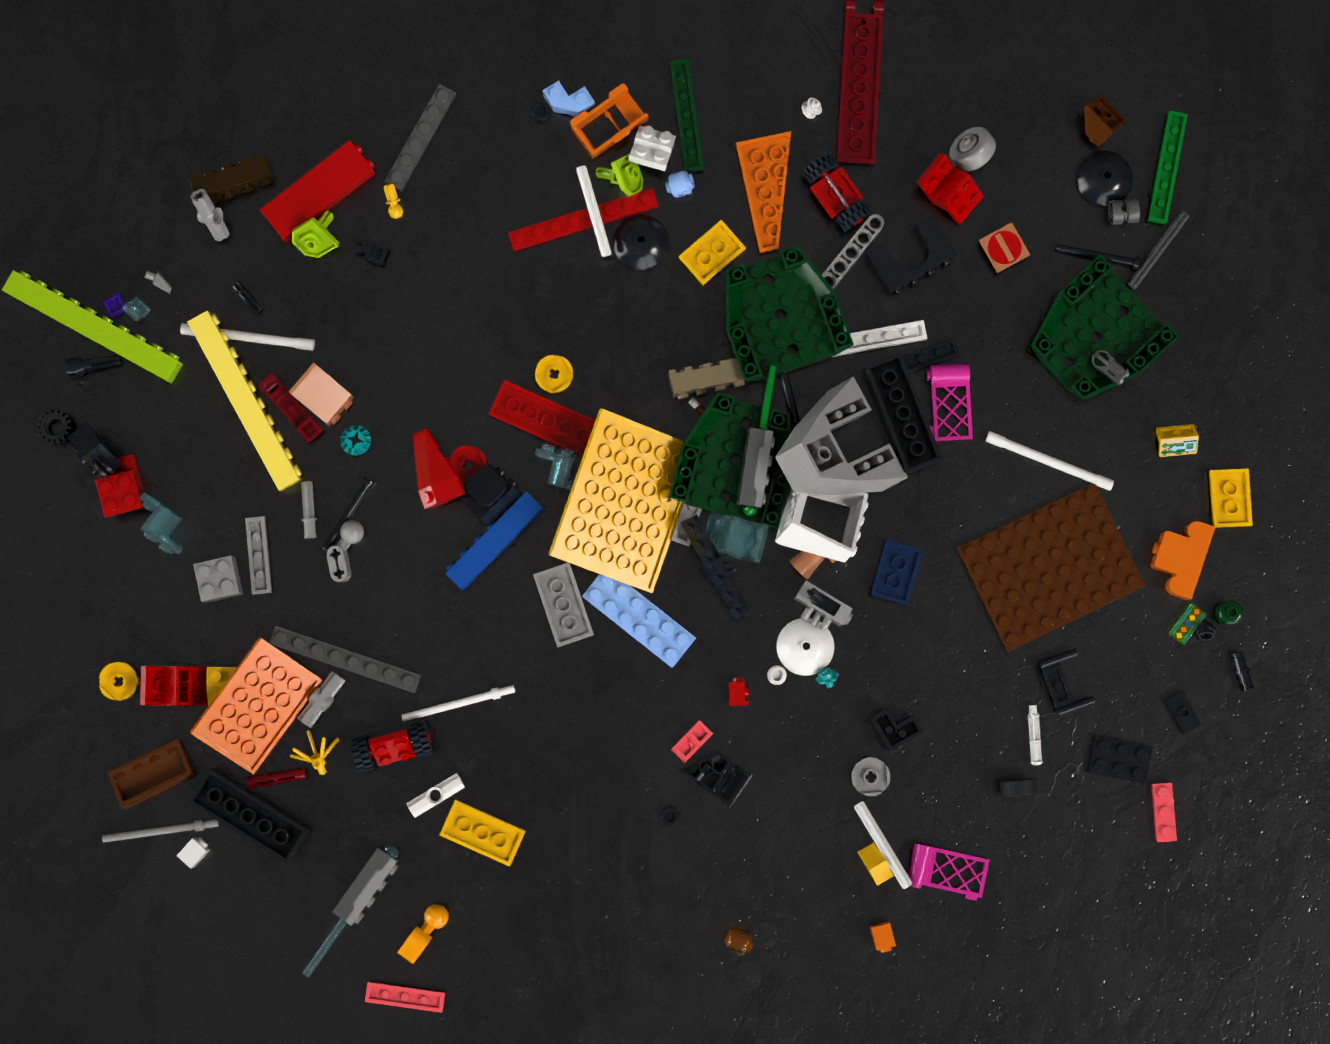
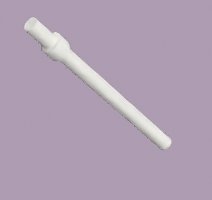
[401,685,515,722]

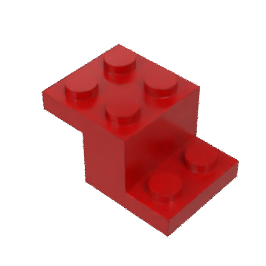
[917,153,983,224]
[95,454,144,518]
[140,666,207,706]

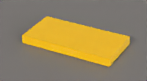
[439,799,526,867]

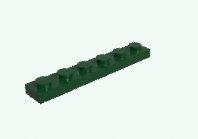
[670,58,704,172]

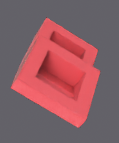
[671,720,713,763]

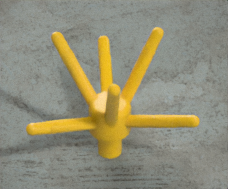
[290,730,339,775]

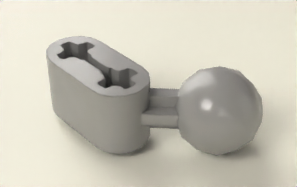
[327,520,364,582]

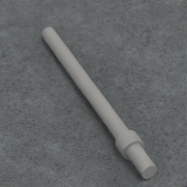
[102,819,219,843]

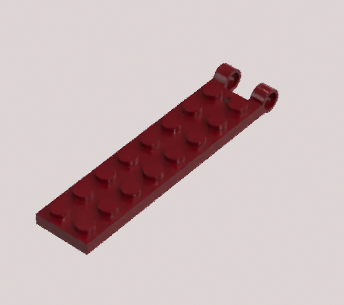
[836,0,884,165]

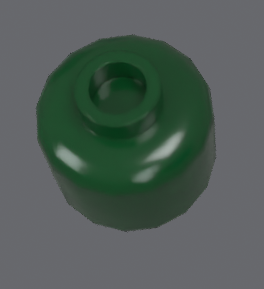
[1215,600,1243,625]

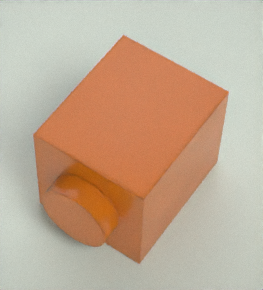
[870,921,896,953]

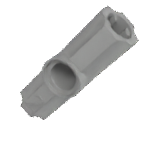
[190,189,230,241]
[297,671,345,728]

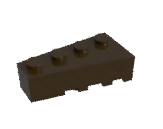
[188,154,274,205]

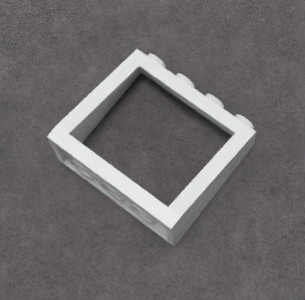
[775,486,868,562]

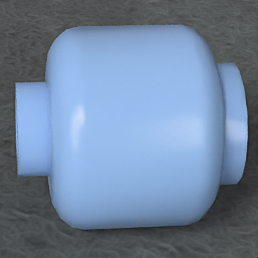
[665,171,695,198]

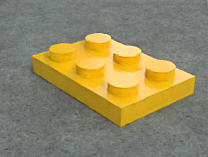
[678,220,746,286]
[1209,469,1253,528]

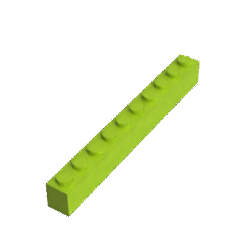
[2,270,183,384]

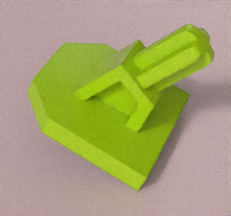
[596,153,643,196]
[292,210,340,258]

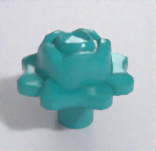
[816,668,839,688]

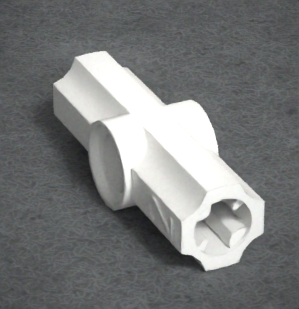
[406,773,465,818]

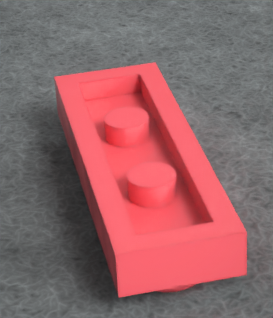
[1151,782,1177,842]

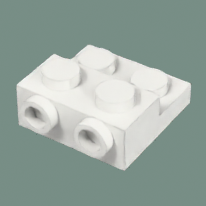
[628,126,676,171]

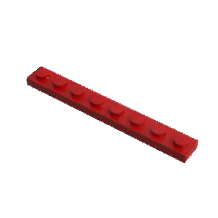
[508,188,658,252]

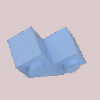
[543,81,595,117]

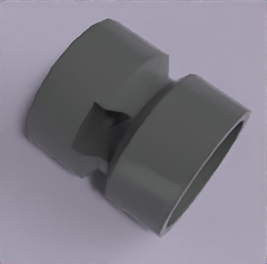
[1108,198,1140,225]

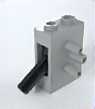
[794,581,853,632]

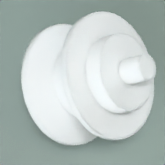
[801,98,822,119]

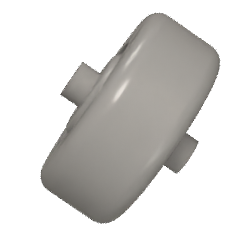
[950,127,996,171]

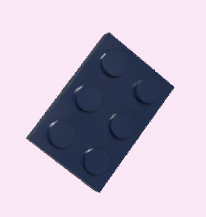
[870,539,923,606]

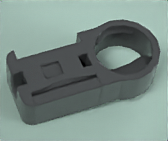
[1092,350,1130,385]

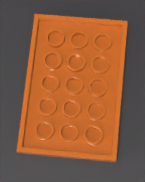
[190,637,323,775]

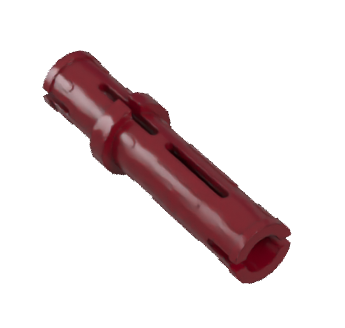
[246,767,307,789]

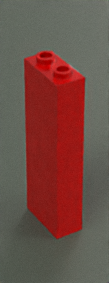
[260,140,375,243]

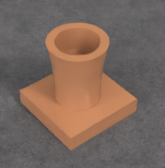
[789,529,836,579]

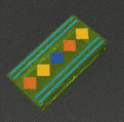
[1168,603,1207,645]

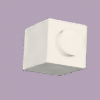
[177,837,210,869]

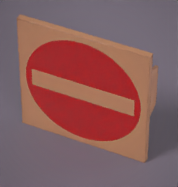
[979,222,1030,273]

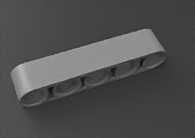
[822,214,884,289]

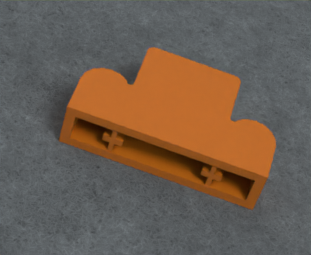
[1150,521,1216,600]

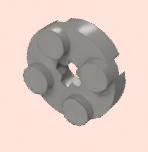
[851,757,890,796]

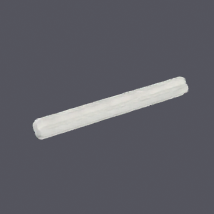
[576,165,611,257]
[854,801,912,889]

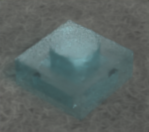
[122,297,151,322]

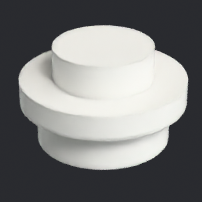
[767,666,787,685]

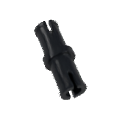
[1231,651,1254,692]

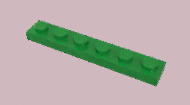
[1147,110,1188,225]

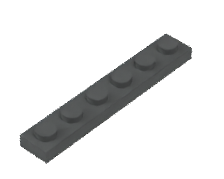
[384,84,456,192]

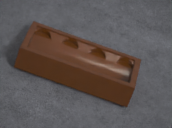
[107,739,196,810]

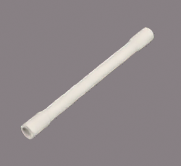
[180,323,315,351]
[985,431,1114,491]

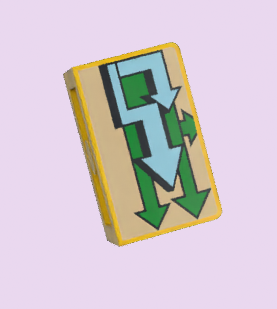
[1156,424,1199,457]

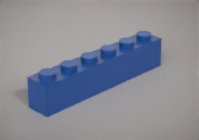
[446,491,544,591]

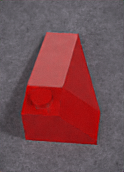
[413,428,465,509]

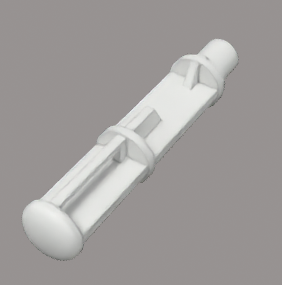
[1028,705,1042,765]

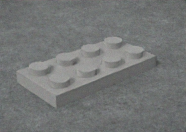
[533,563,594,647]

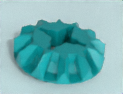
[340,425,371,456]

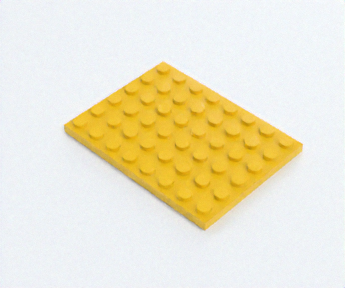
[548,408,684,593]

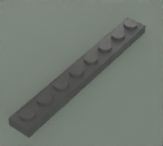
[270,626,422,693]

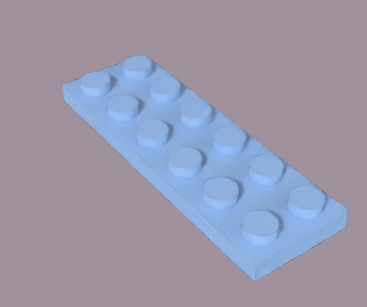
[582,574,696,668]

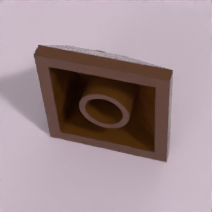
[1084,94,1126,147]

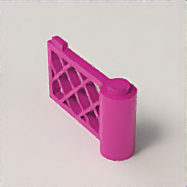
[926,363,973,441]
[908,843,990,901]

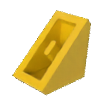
[858,842,894,886]

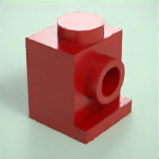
[728,678,749,706]

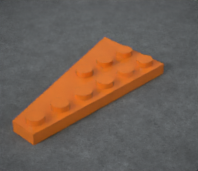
[736,131,791,253]

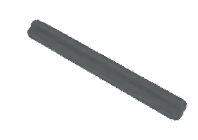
[1127,211,1189,290]

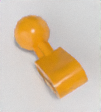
[397,904,449,964]

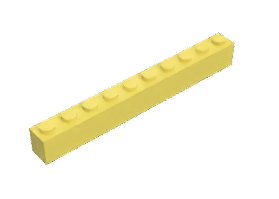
[187,311,302,491]

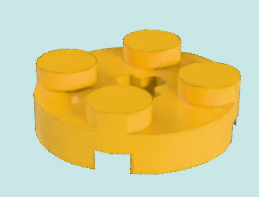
[535,355,573,394]
[99,662,140,701]

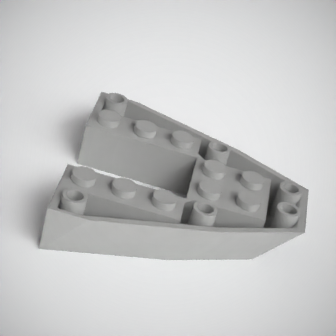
[775,376,908,495]

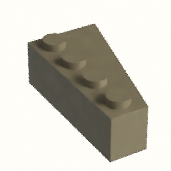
[668,358,745,400]

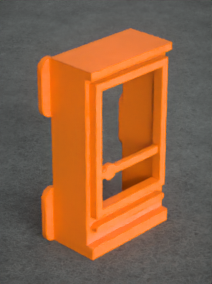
[570,84,649,159]

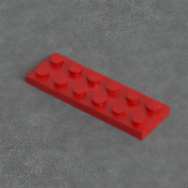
[488,380,595,457]

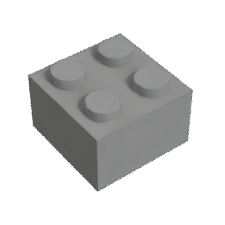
[193,556,243,603]

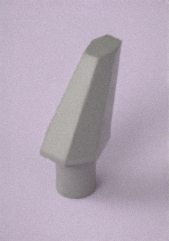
[144,271,171,294]

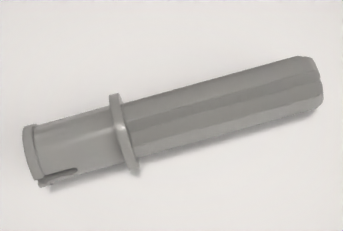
[301,481,317,539]

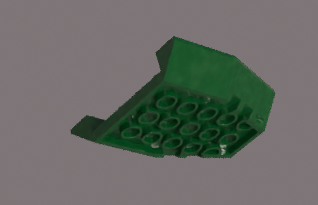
[726,245,854,382]
[1031,254,1180,400]
[668,392,791,529]

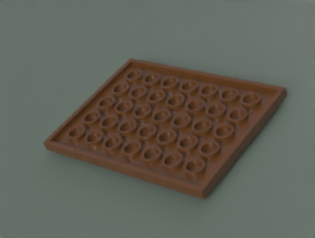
[956,483,1146,652]

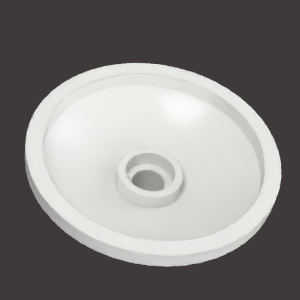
[776,618,834,676]

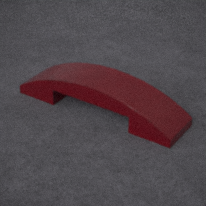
[258,373,323,443]

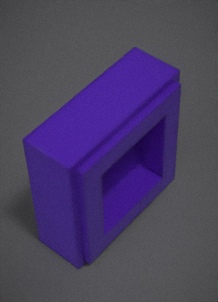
[102,293,129,319]

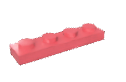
[365,981,446,1013]

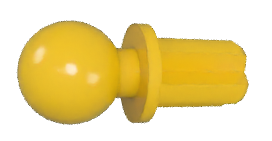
[384,184,403,219]

